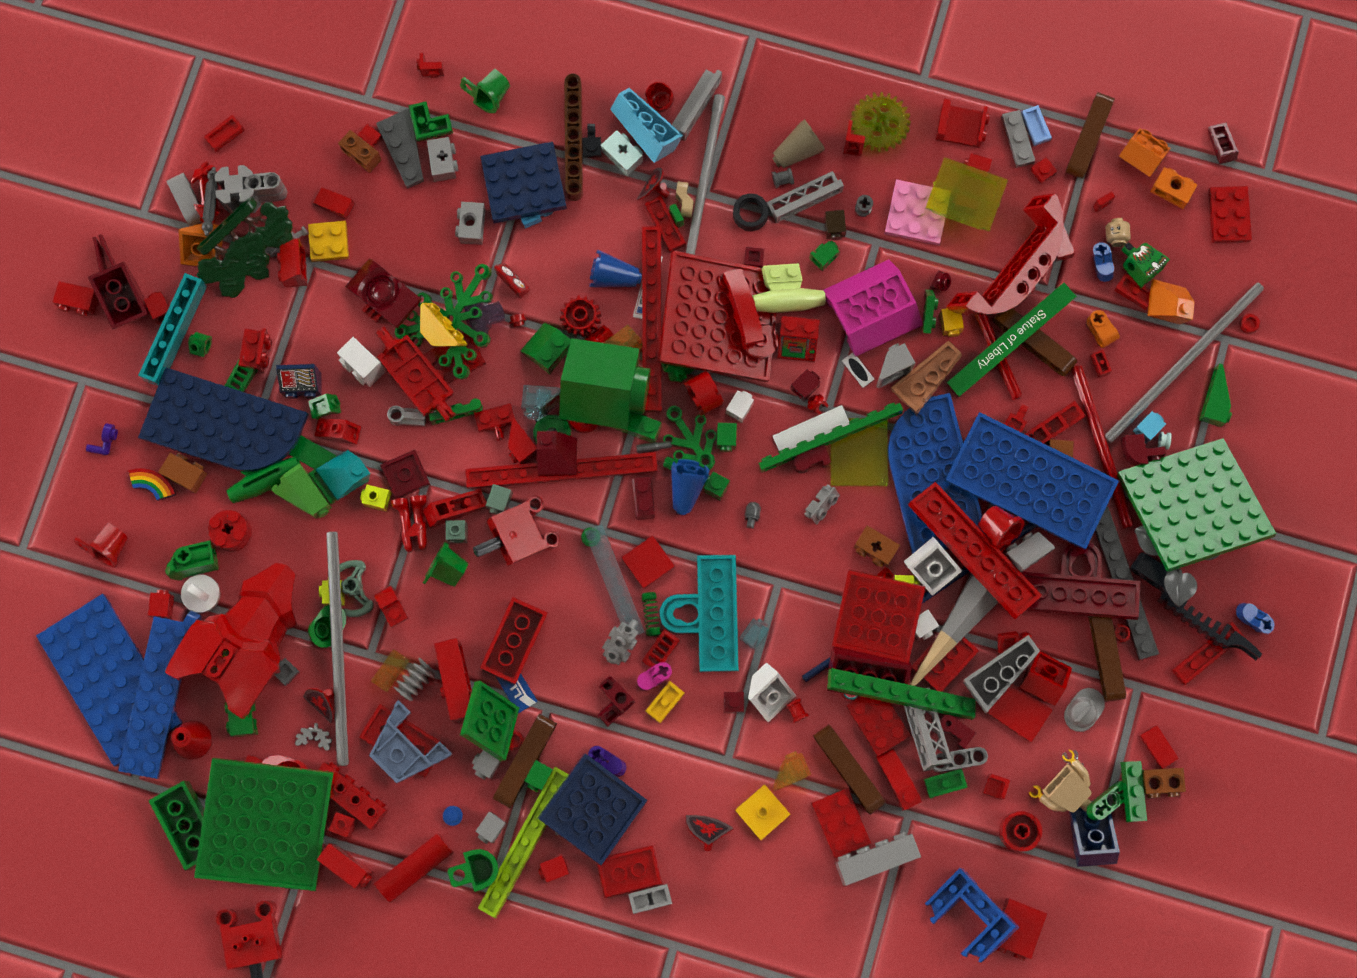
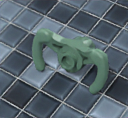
[339,560,373,617]

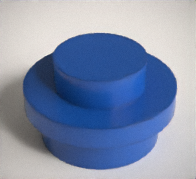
[443,806,463,826]

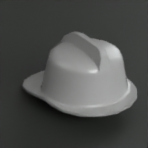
[1064,688,1105,732]

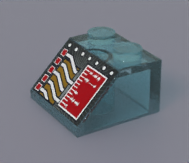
[521,385,560,420]

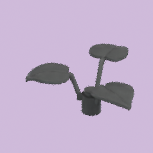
[1135,525,1219,607]

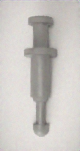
[270,226,309,257]

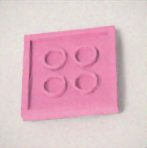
[884,179,951,246]

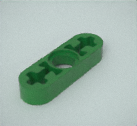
[1087,780,1124,820]

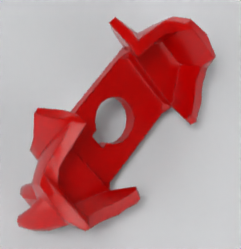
[191,161,222,224]

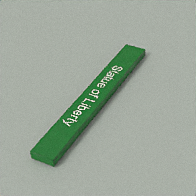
[947,283,1077,397]

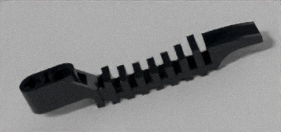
[1130,552,1262,661]

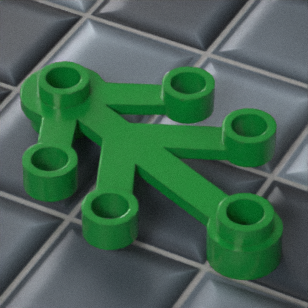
[663,406,717,470]

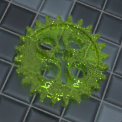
[851,92,911,152]

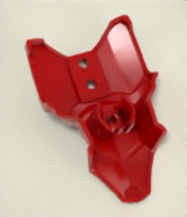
[165,563,297,719]

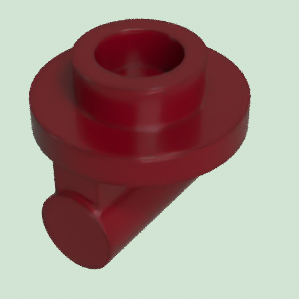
[930,270,951,291]

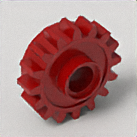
[560,295,601,337]

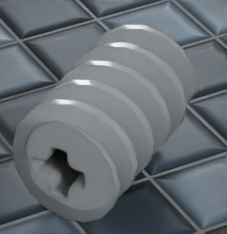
[393,657,435,701]

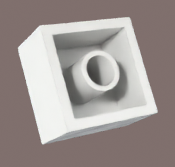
[337,337,386,387]
[904,537,962,596]

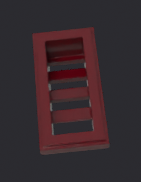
[1208,122,1239,164]

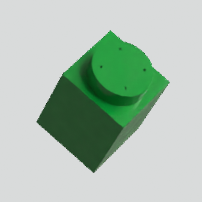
[559,338,651,429]

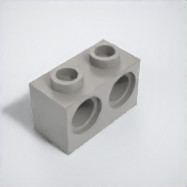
[628,884,672,914]

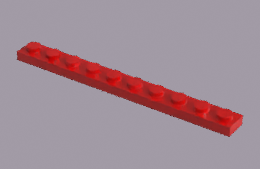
[642,226,662,412]
[465,452,658,489]

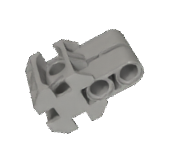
[215,165,288,214]

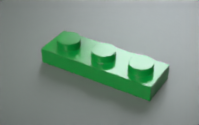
[1120,761,1147,822]

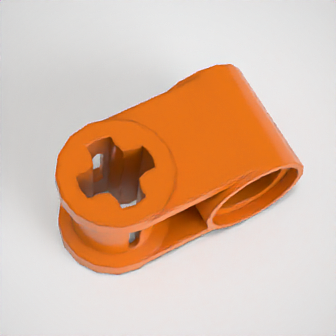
[1086,310,1120,348]

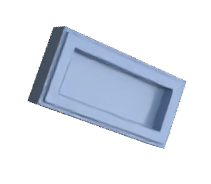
[1021,105,1052,146]

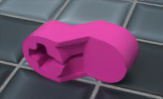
[637,662,672,691]

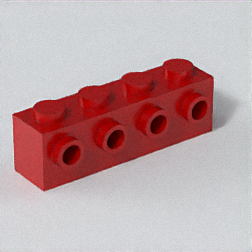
[318,762,388,830]

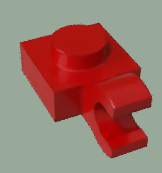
[1004,404,1029,433]

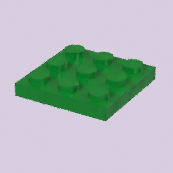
[460,681,519,761]

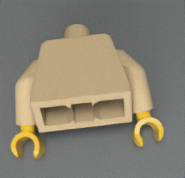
[1029,750,1092,813]

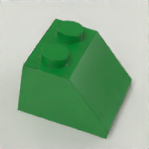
[520,323,571,375]

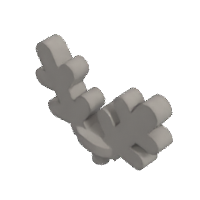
[295,723,332,751]

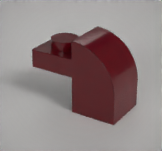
[1121,434,1166,466]

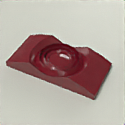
[345,258,422,329]

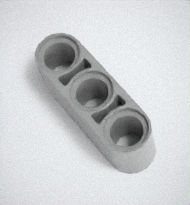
[167,173,202,226]
[932,747,988,772]

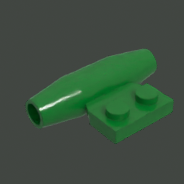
[226,456,301,504]

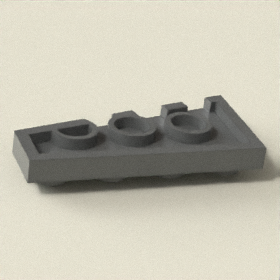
[376,108,424,189]

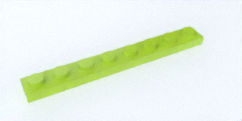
[478,767,569,918]

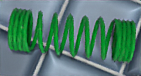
[642,592,661,636]

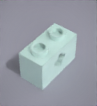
[601,130,643,176]

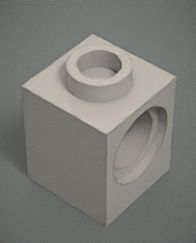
[475,812,507,844]

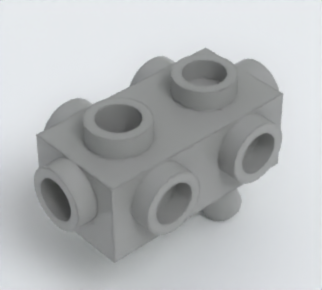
[602,619,639,665]

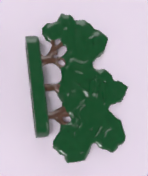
[196,197,293,298]

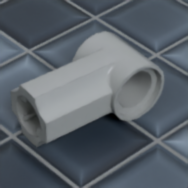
[387,405,426,427]

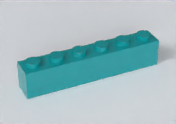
[138,273,207,386]

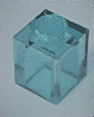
[739,618,769,650]

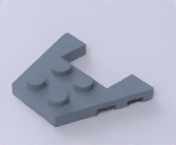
[369,700,453,784]

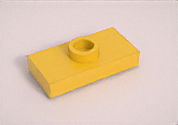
[645,681,685,723]

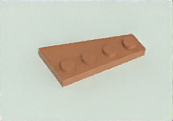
[891,341,962,415]

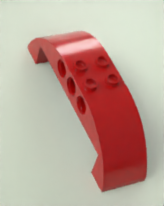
[946,193,1064,315]

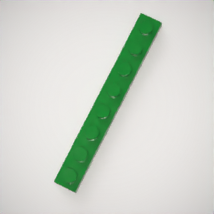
[759,403,903,473]
[827,668,976,720]

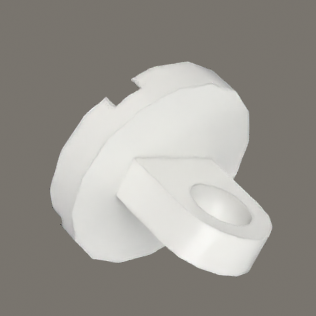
[181,575,221,613]

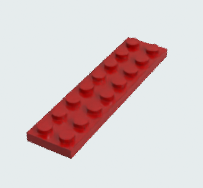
[908,482,1042,619]

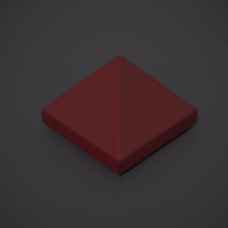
[597,702,622,727]

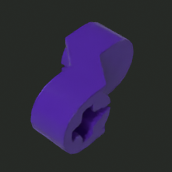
[588,746,626,777]

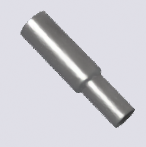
[636,441,672,454]

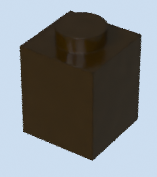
[824,210,846,240]

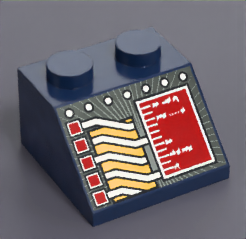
[276,364,322,399]

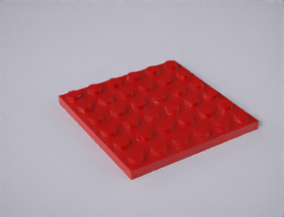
[658,250,777,382]

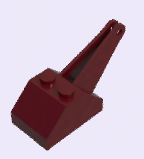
[88,234,149,330]

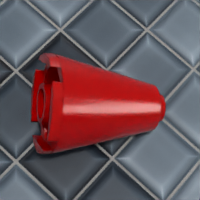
[171,720,212,760]

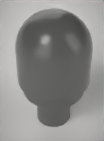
[744,502,761,529]

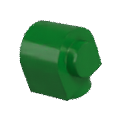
[188,332,212,357]

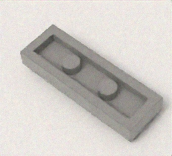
[1001,110,1035,168]

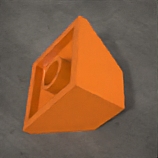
[178,223,223,266]
[1148,279,1195,324]

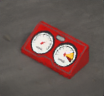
[494,263,530,298]

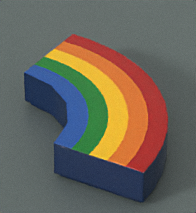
[128,468,176,501]

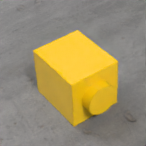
[939,308,964,337]

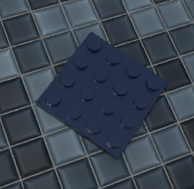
[480,141,567,224]
[538,753,647,865]

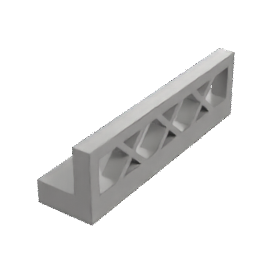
[672,69,722,141]
[767,171,844,223]
[903,688,952,771]

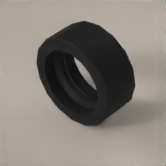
[733,193,769,231]

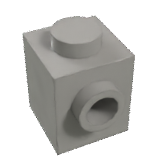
[472,750,501,780]

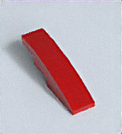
[723,269,764,345]
[1025,401,1086,444]

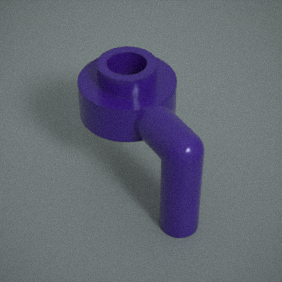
[86,423,118,455]

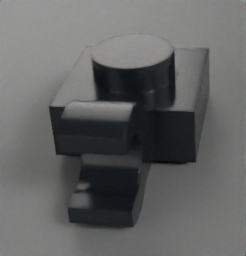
[582,124,602,158]

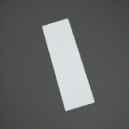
[773,405,849,451]

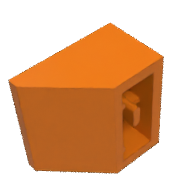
[1119,128,1171,177]

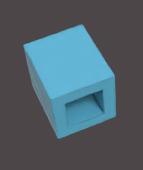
[1133,411,1166,444]

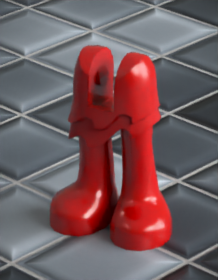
[391,495,427,552]

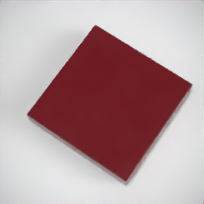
[380,450,431,499]

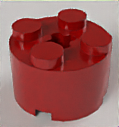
[683,370,725,416]
[208,510,252,552]
[999,811,1042,852]

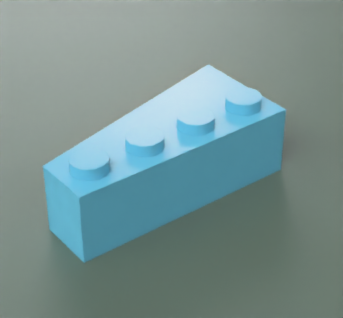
[610,88,683,163]

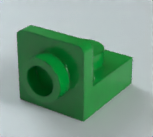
[308,394,341,419]

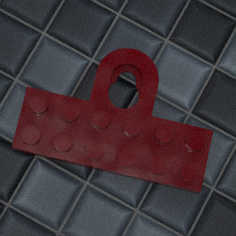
[1022,543,1140,620]

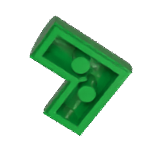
[408,101,453,142]

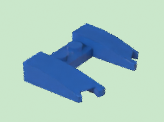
[925,868,1019,963]

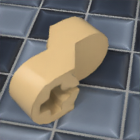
[676,181,694,218]

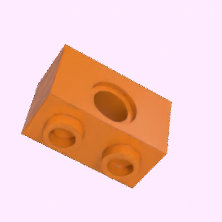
[1150,167,1198,209]

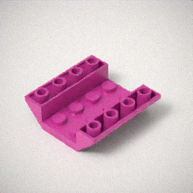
[823,259,923,357]

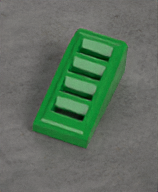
[225,360,258,392]

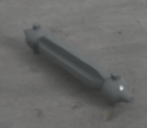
[202,167,218,236]

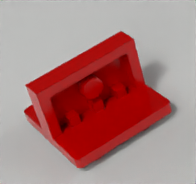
[238,328,272,373]

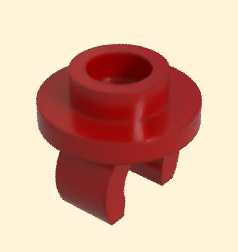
[807,394,829,415]

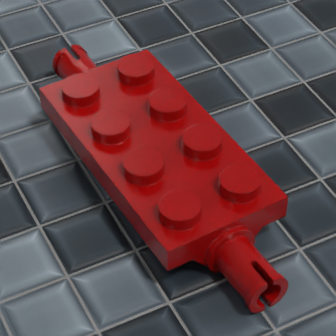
[375,327,455,421]

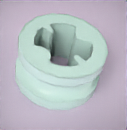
[1158,432,1171,450]

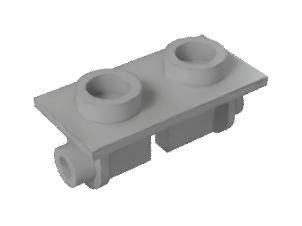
[804,484,840,525]

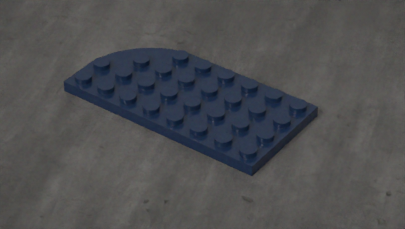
[138,367,309,472]

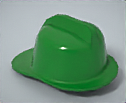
[308,605,346,648]

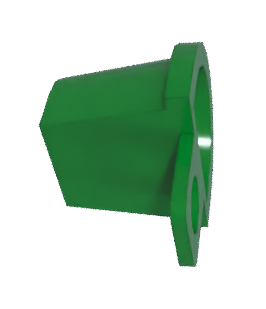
[460,68,510,114]
[422,542,469,587]
[448,849,499,892]

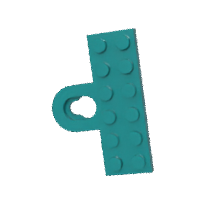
[660,555,739,672]

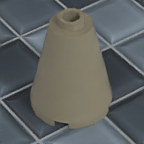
[772,119,825,168]

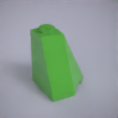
[271,464,332,518]

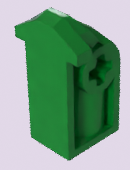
[165,540,219,581]

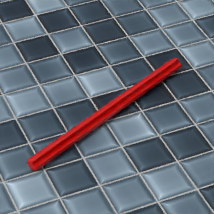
[1071,365,1134,528]

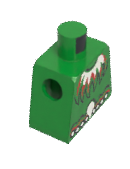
[1121,242,1170,288]

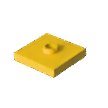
[735,784,791,840]

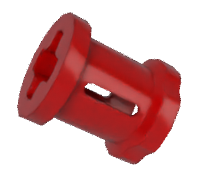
[785,698,809,723]

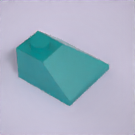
[316,450,371,501]

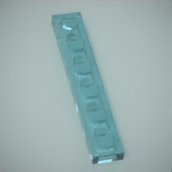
[584,524,645,635]

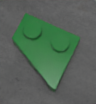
[922,289,938,334]

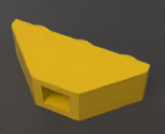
[420,303,467,346]

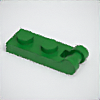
[429,398,483,425]

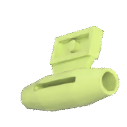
[752,263,826,313]

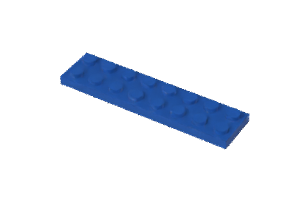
[118,616,192,779]

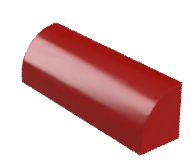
[374,834,454,903]

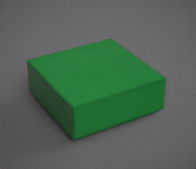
[669,204,684,228]

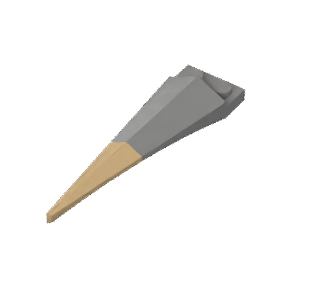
[909,573,998,686]

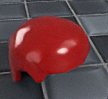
[645,82,674,112]

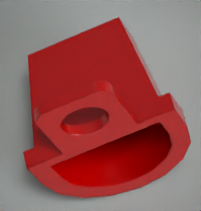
[977,506,1025,554]
[74,523,128,568]

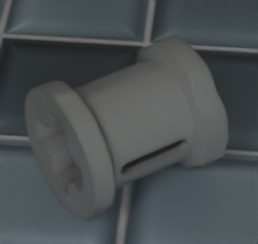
[772,168,794,188]
[855,195,873,217]

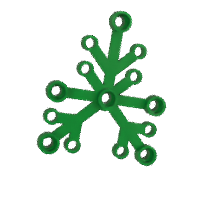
[395,264,493,380]

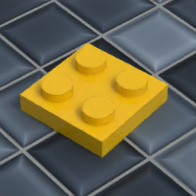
[308,221,349,262]

